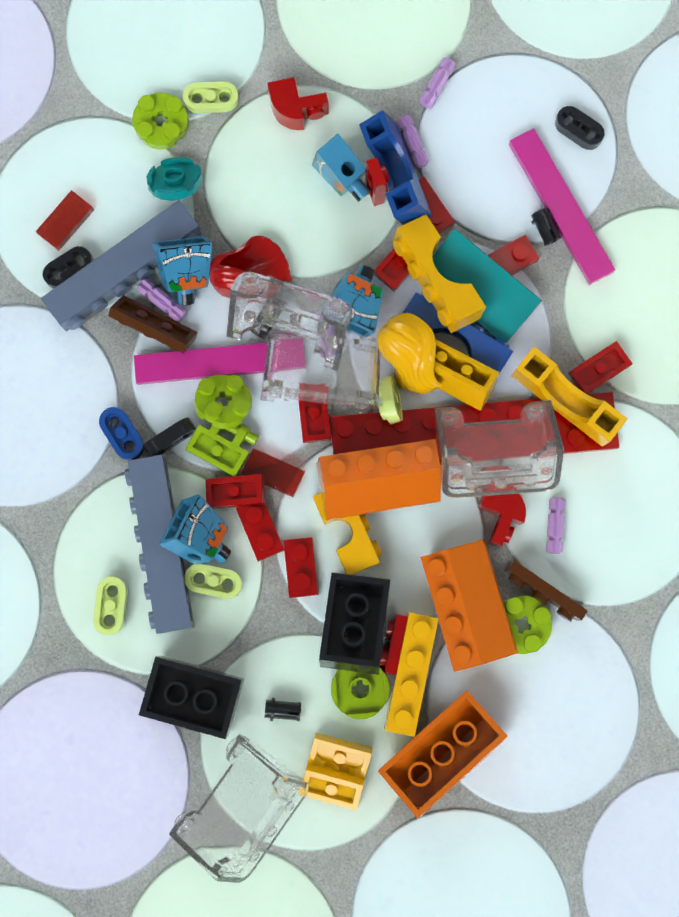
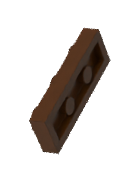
[108,295,198,354]
[504,560,588,622]

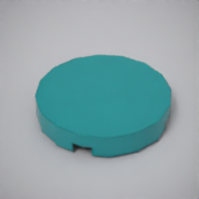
[146,157,203,201]

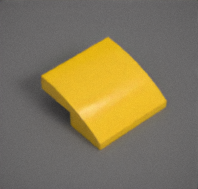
[299,733,373,810]

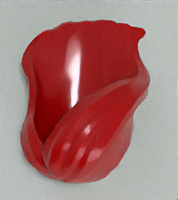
[209,236,292,298]

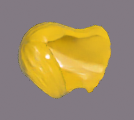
[377,313,442,394]

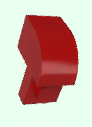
[267,77,329,130]
[477,479,526,547]

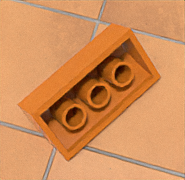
[316,439,441,520]
[420,539,518,672]
[378,690,508,819]

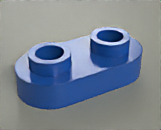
[99,407,144,461]

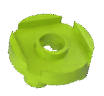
[132,93,189,149]
[194,375,252,429]
[503,595,552,654]
[331,668,390,719]

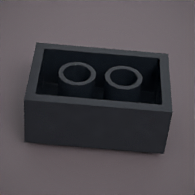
[319,572,390,675]
[139,655,245,739]

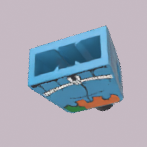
[312,134,371,202]
[152,236,212,305]
[318,265,383,338]
[159,494,231,565]

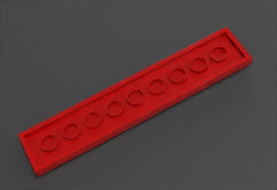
[330,392,620,465]

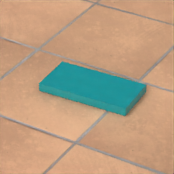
[432,229,542,343]

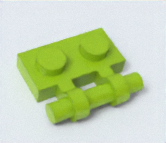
[185,424,259,477]

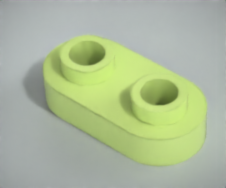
[183,81,239,113]
[377,375,403,424]
[184,564,243,599]
[93,576,128,635]

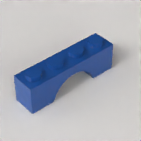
[359,110,432,225]
[402,292,513,374]

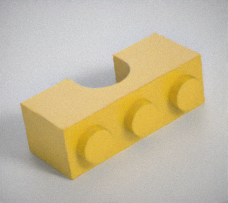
[313,493,382,575]

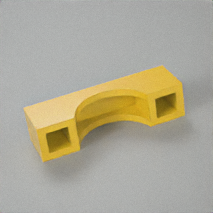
[393,214,486,334]
[511,347,628,447]
[384,612,439,737]

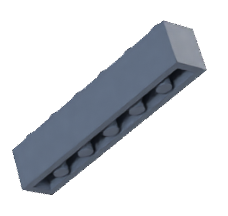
[40,200,202,332]
[125,455,195,634]

